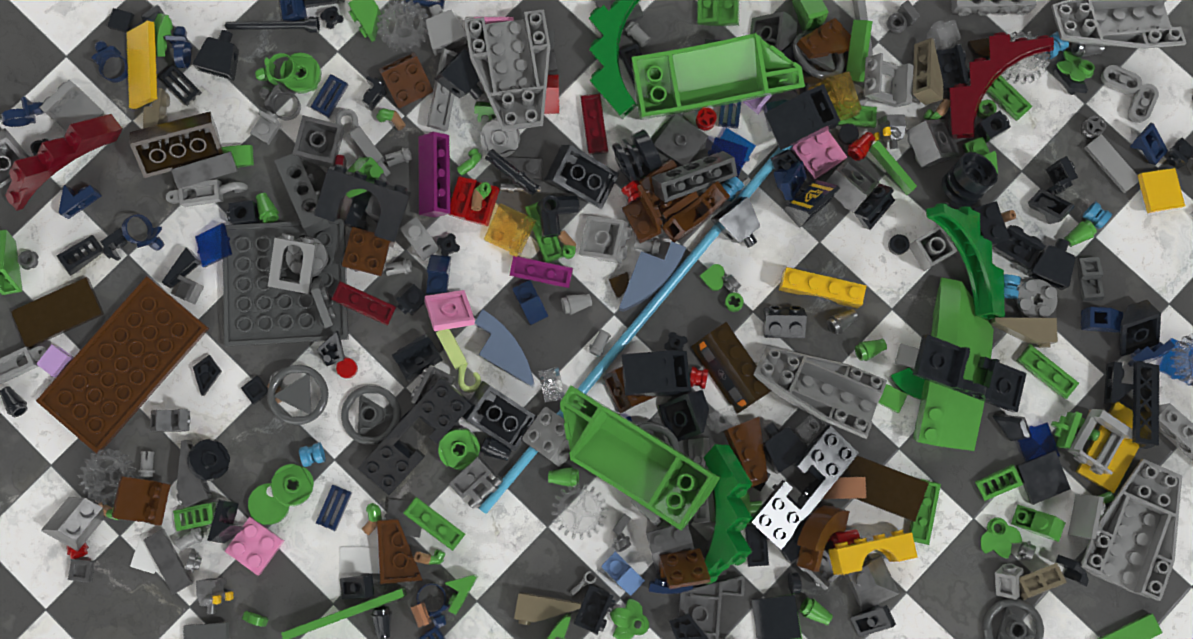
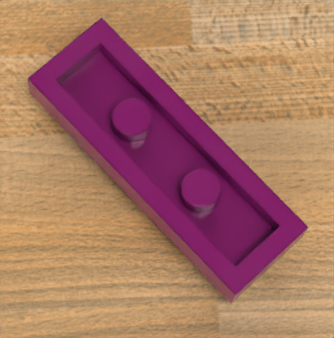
[509,255,573,288]

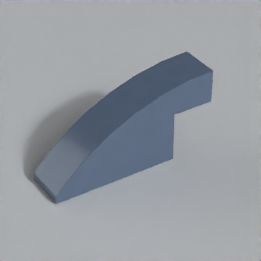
[619,241,686,312]
[474,309,535,388]

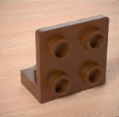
[379,52,434,108]
[640,159,699,219]
[622,184,663,244]
[342,227,395,276]
[603,367,657,414]
[112,476,171,526]
[659,548,711,589]

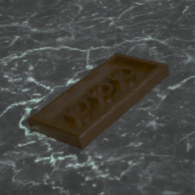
[11,277,104,348]
[840,455,929,522]

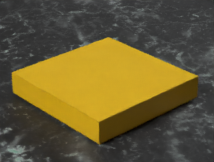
[1137,168,1185,214]

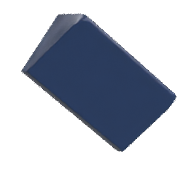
[280,0,307,21]

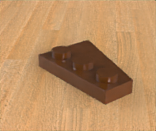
[796,18,851,59]
[723,417,768,488]
[377,518,423,584]

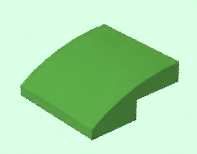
[697,0,740,26]
[547,613,571,639]

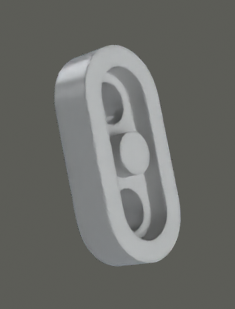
[1101,65,1142,95]
[1128,84,1159,123]

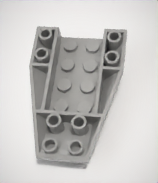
[1051,0,1187,49]
[464,9,550,131]
[754,346,887,439]
[1080,459,1182,601]

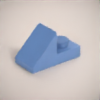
[601,551,645,596]

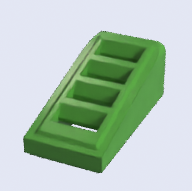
[975,464,1023,501]
[173,502,216,532]

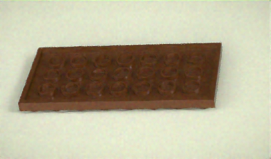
[36,276,210,454]

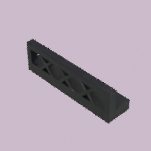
[1132,361,1159,449]

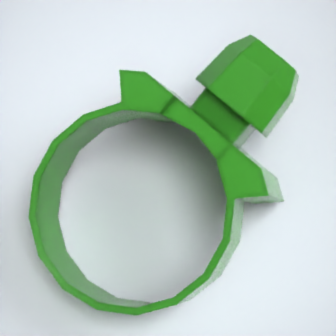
[255,53,297,86]

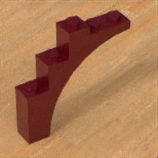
[950,32,1054,139]
[5,114,123,211]

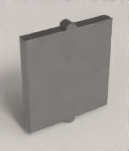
[384,499,422,538]

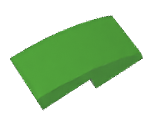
[154,13,173,57]
[222,145,254,168]

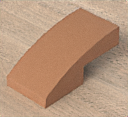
[822,477,866,499]
[410,602,432,627]

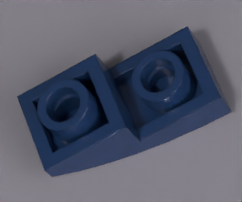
[1127,340,1175,367]
[648,578,694,594]

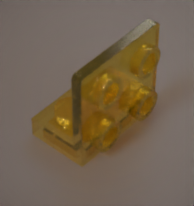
[484,204,537,257]

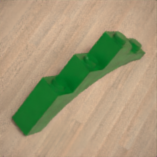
[589,0,641,119]
[926,203,1005,320]
[703,444,753,584]

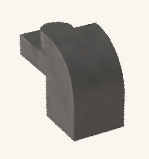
[150,409,191,432]

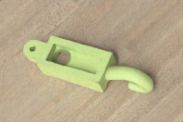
[436,329,481,393]

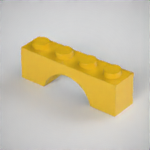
[779,267,867,309]
[828,529,918,575]

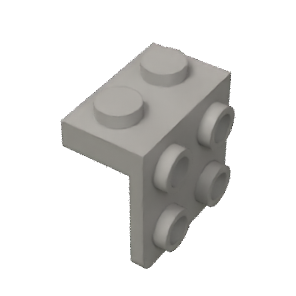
[39,80,104,131]
[522,407,570,467]

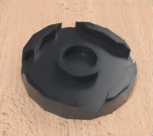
[187,439,230,481]

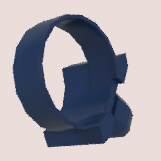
[165,26,193,69]
[91,40,128,83]
[1,97,44,127]
[122,214,164,251]
[417,583,450,628]

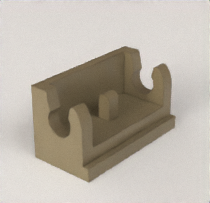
[1019,563,1067,600]

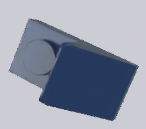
[1130,122,1168,165]
[774,161,807,200]
[59,185,102,219]
[426,255,451,295]
[512,280,549,325]

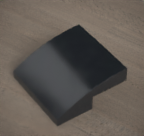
[751,595,801,639]

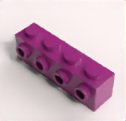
[418,131,450,218]

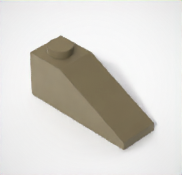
[913,38,943,105]
[989,318,1058,348]
[514,592,581,625]

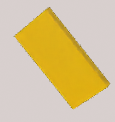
[127,21,157,109]
[1075,402,1139,493]

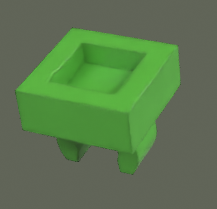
[474,101,495,122]

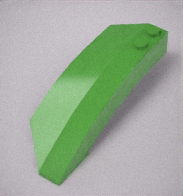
[632,33,805,120]
[913,277,994,451]
[560,385,720,531]

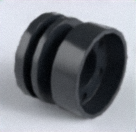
[612,129,662,182]
[942,152,998,207]

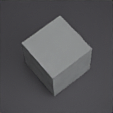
[909,226,957,271]

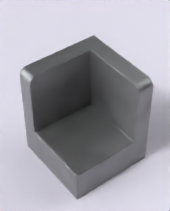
[175,275,204,305]

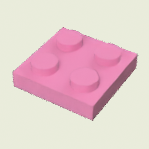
[791,131,847,181]
[424,290,475,331]
[225,517,285,576]

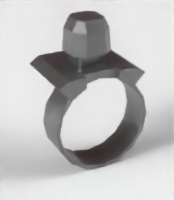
[259,84,301,121]

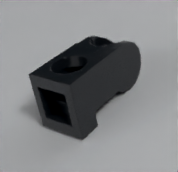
[345,192,371,231]

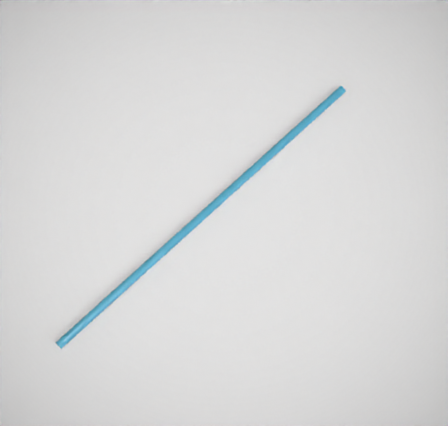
[478,145,793,514]

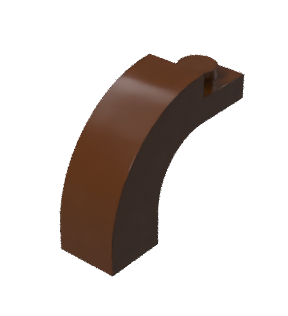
[661,181,731,243]
[797,505,850,572]

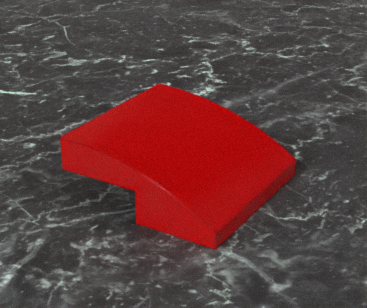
[448,176,500,227]

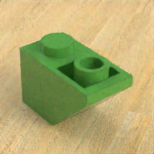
[348,0,382,42]
[1011,505,1066,542]

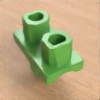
[1051,411,1086,448]

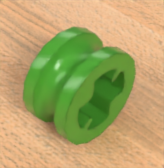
[977,99,997,119]
[725,292,744,312]

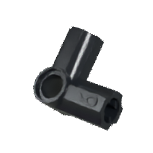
[536,195,580,238]

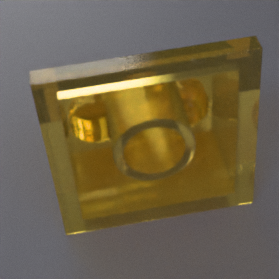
[808,71,862,121]

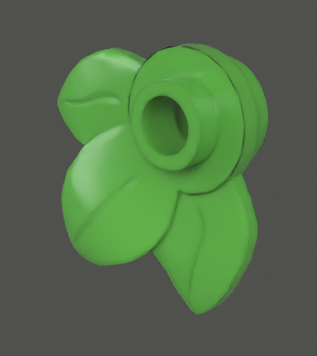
[1056,51,1095,82]
[980,518,1022,559]
[610,599,649,639]

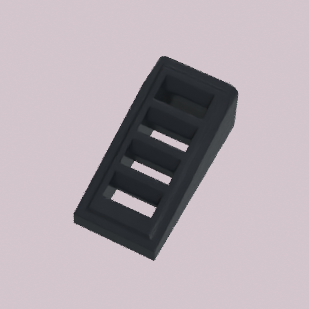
[57,235,103,276]
[162,247,201,288]

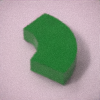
[890,367,925,400]

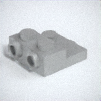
[579,216,632,264]

